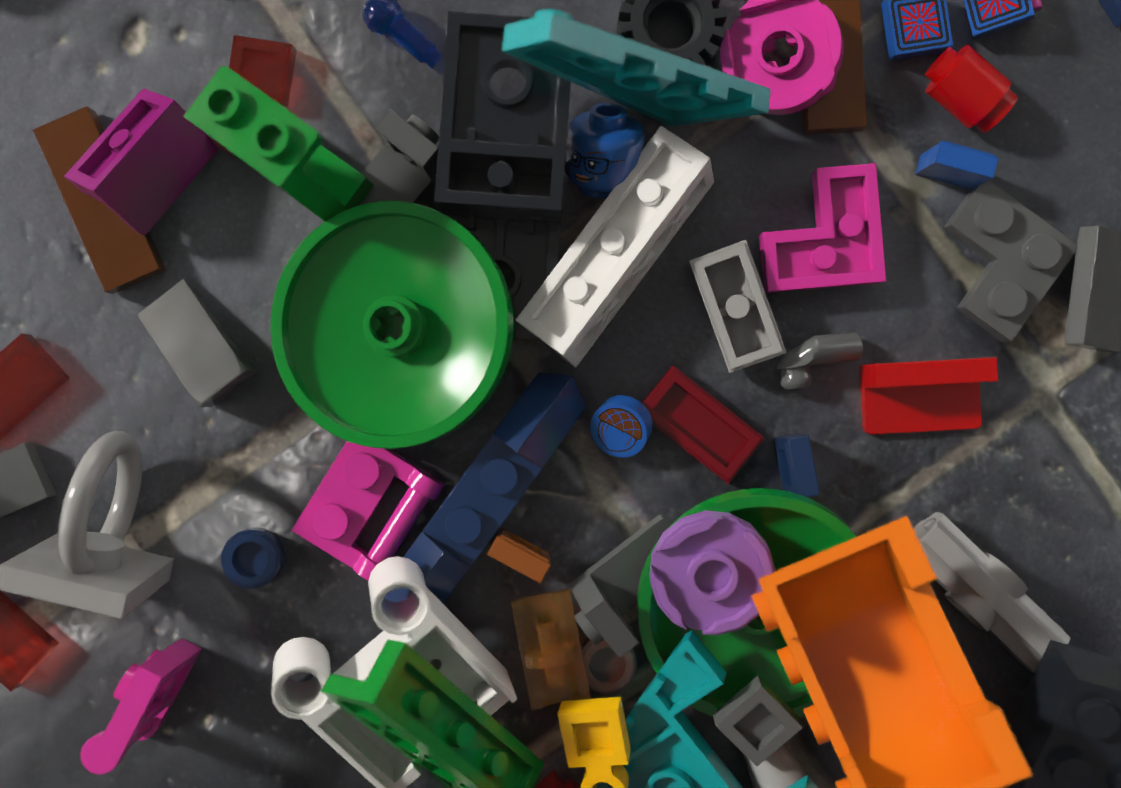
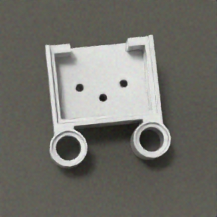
[271,556,517,788]

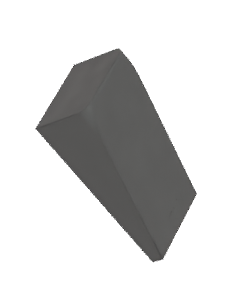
[137,279,257,407]

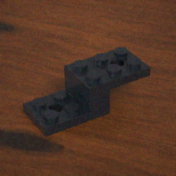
[434,11,571,342]

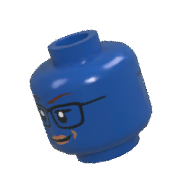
[565,103,645,199]

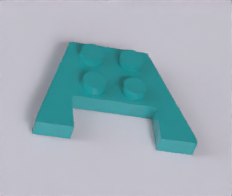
[597,630,818,788]

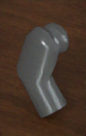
[776,332,863,390]

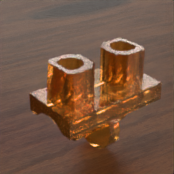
[511,588,591,710]

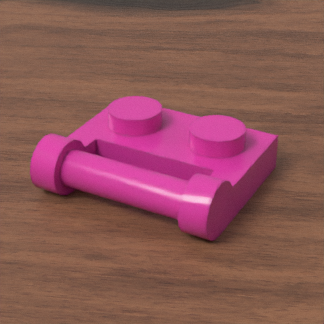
[291,441,445,581]
[80,638,202,775]

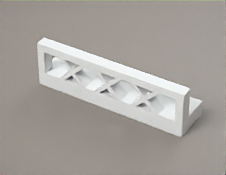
[515,126,714,368]

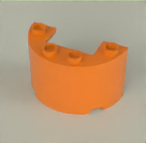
[751,516,1032,788]

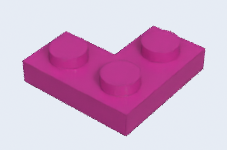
[759,163,886,294]

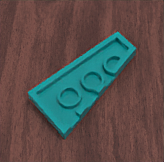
[502,9,771,127]

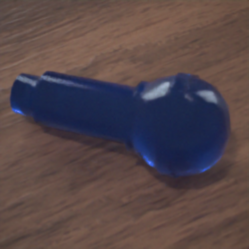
[362,0,443,69]

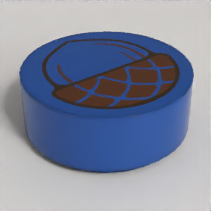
[590,395,653,457]

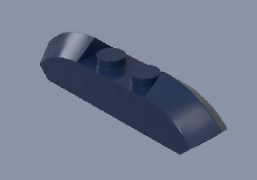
[385,372,586,604]

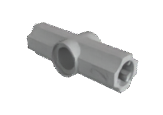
[913,512,1071,673]

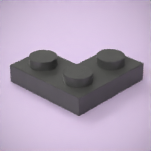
[943,180,1077,343]

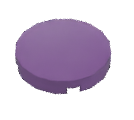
[649,511,776,635]

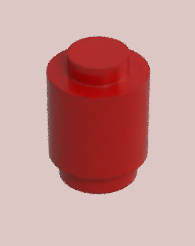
[925,45,1018,133]

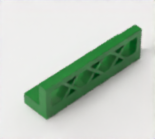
[321,639,544,788]

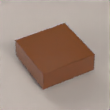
[487,528,551,583]

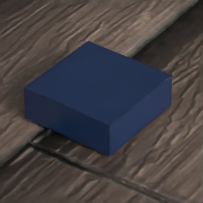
[774,433,820,497]

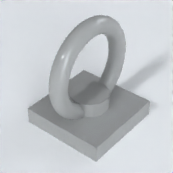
[0,431,174,619]

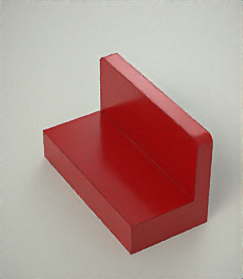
[859,357,998,434]

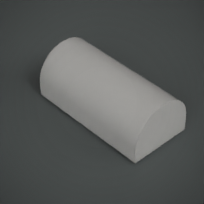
[689,240,787,373]

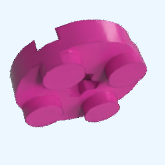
[720,0,844,115]

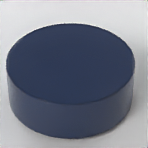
[221,527,285,589]

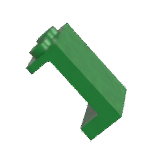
[184,66,374,222]

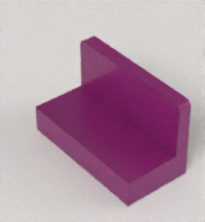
[64,88,218,235]

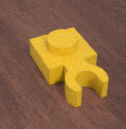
[557,697,631,788]

